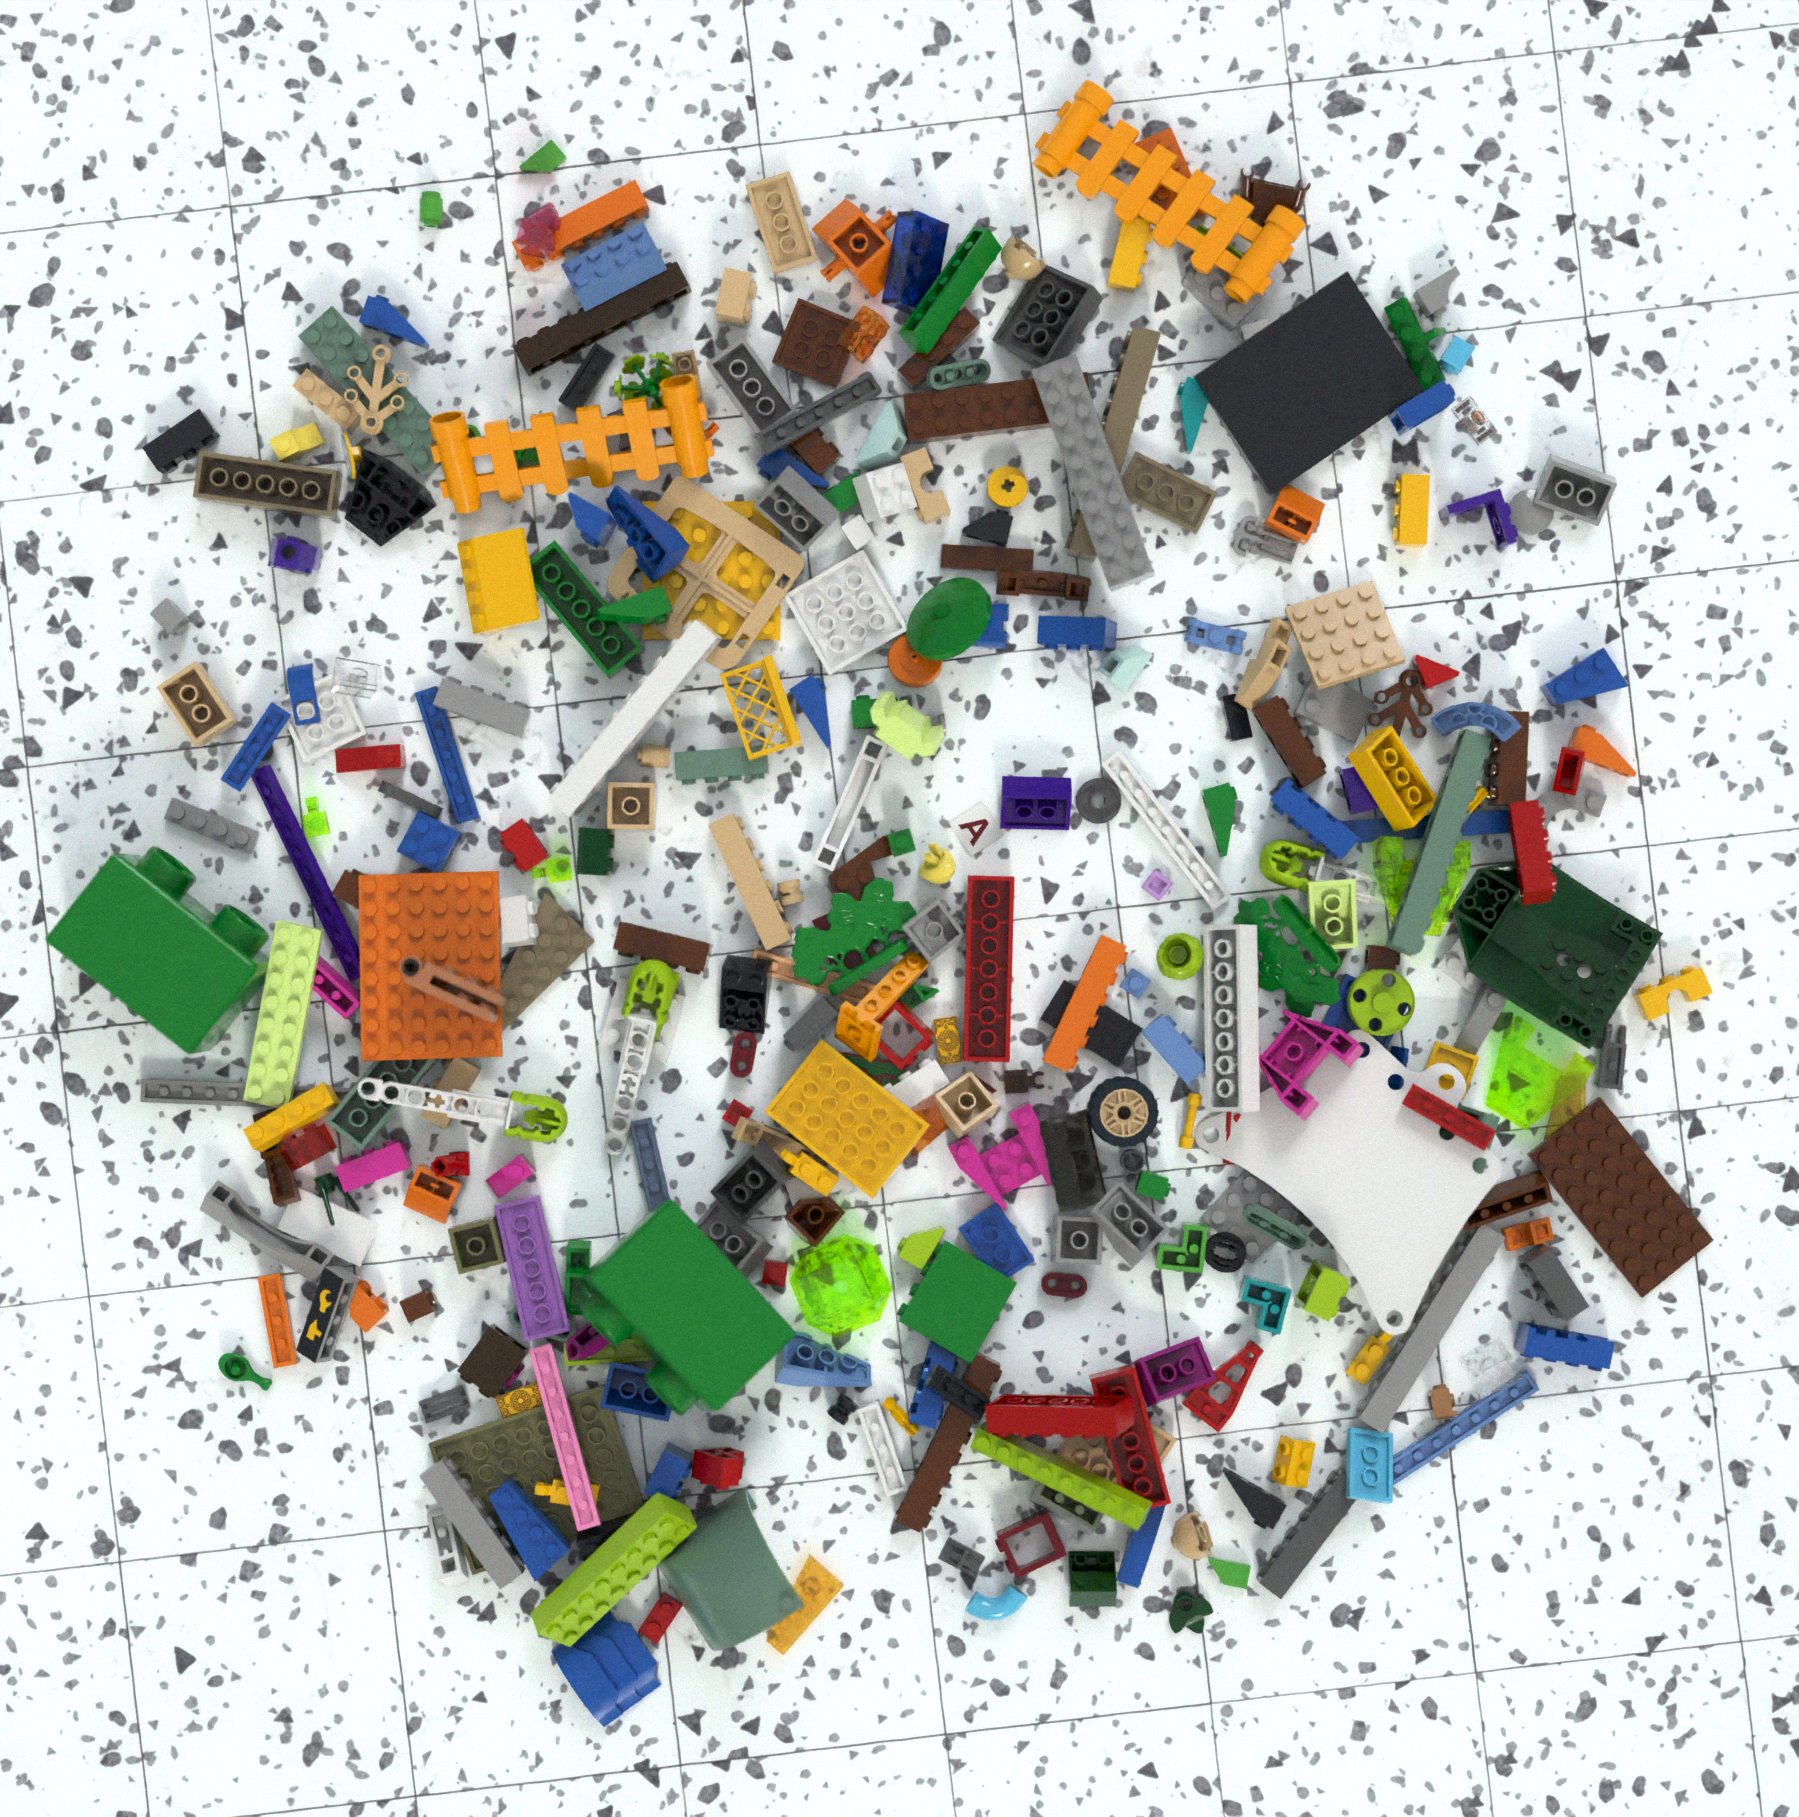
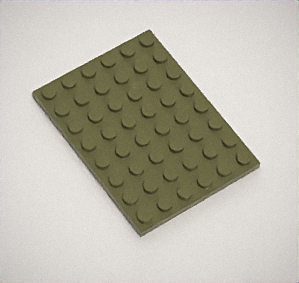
[428,1384,645,1575]

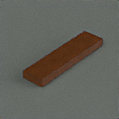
[940,544,1034,571]

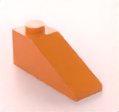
[1567,724,1637,778]

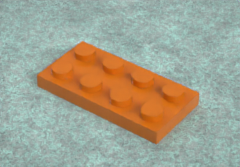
[1134,127,1206,221]

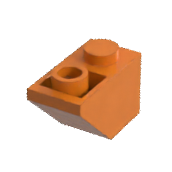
[350,1279,390,1333]

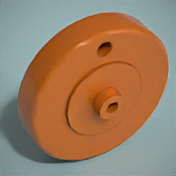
[887,634,943,688]

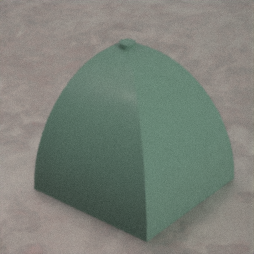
[657,1487,804,1651]

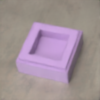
[1141,869,1173,901]

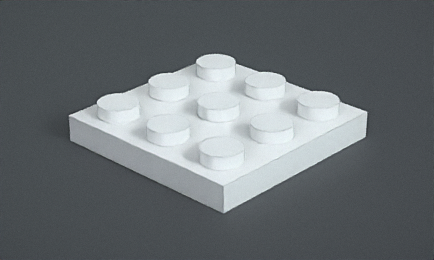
[275,671,368,763]
[600,977,686,1063]

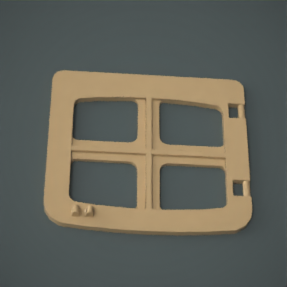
[607,476,805,669]

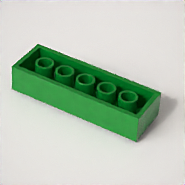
[530,540,645,679]

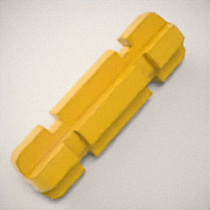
[882,1396,919,1436]

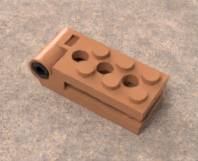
[399,956,507,1024]

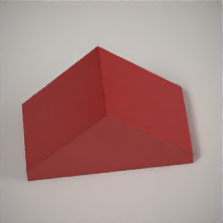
[1411,654,1460,690]
[1552,746,1585,796]

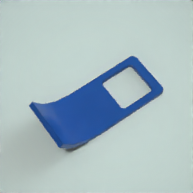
[287,663,321,726]

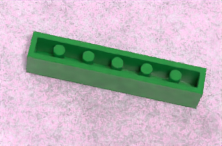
[898,227,1002,354]

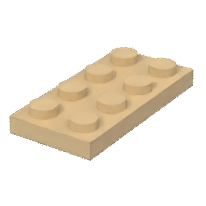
[745,171,818,275]

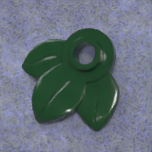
[1169,1591,1213,1634]

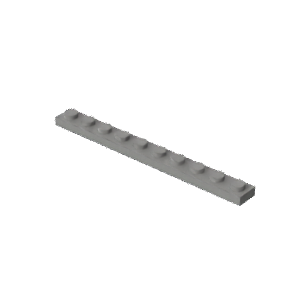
[140,1079,353,1108]

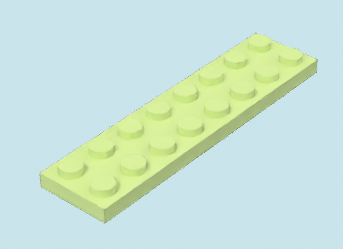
[243,920,324,1108]

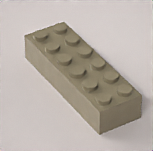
[193,451,343,520]

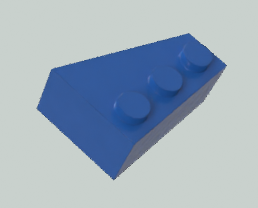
[1037,616,1117,652]
[1539,647,1629,706]

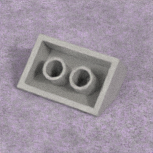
[1533,454,1617,526]

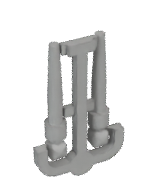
[1233,516,1298,565]

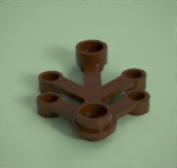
[1367,669,1433,738]

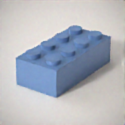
[561,222,667,312]

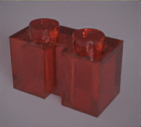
[278,1123,337,1172]

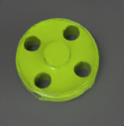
[1346,969,1415,1036]

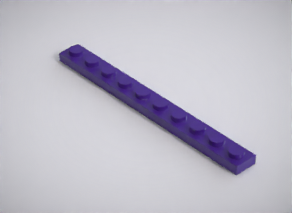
[251,764,360,982]

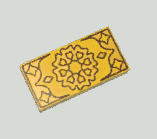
[933,1016,963,1065]
[495,1382,543,1418]

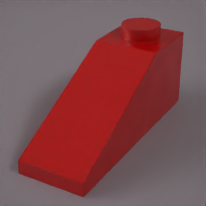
[335,744,406,773]

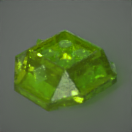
[789,1234,892,1338]

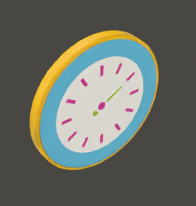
[341,433,362,479]

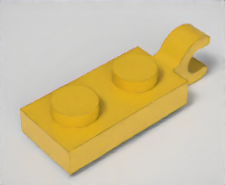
[780,1148,840,1197]
[1345,1330,1394,1386]
[534,1478,600,1506]

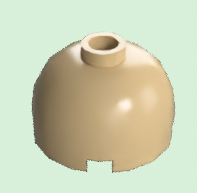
[1001,235,1047,280]
[1171,1511,1213,1560]

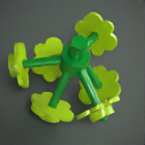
[612,352,674,410]

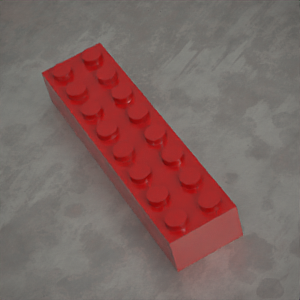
[963,875,1015,1062]

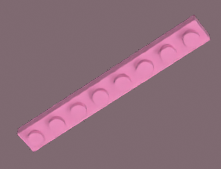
[529,1343,601,1531]

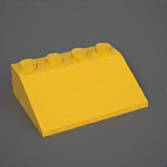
[457,527,540,634]

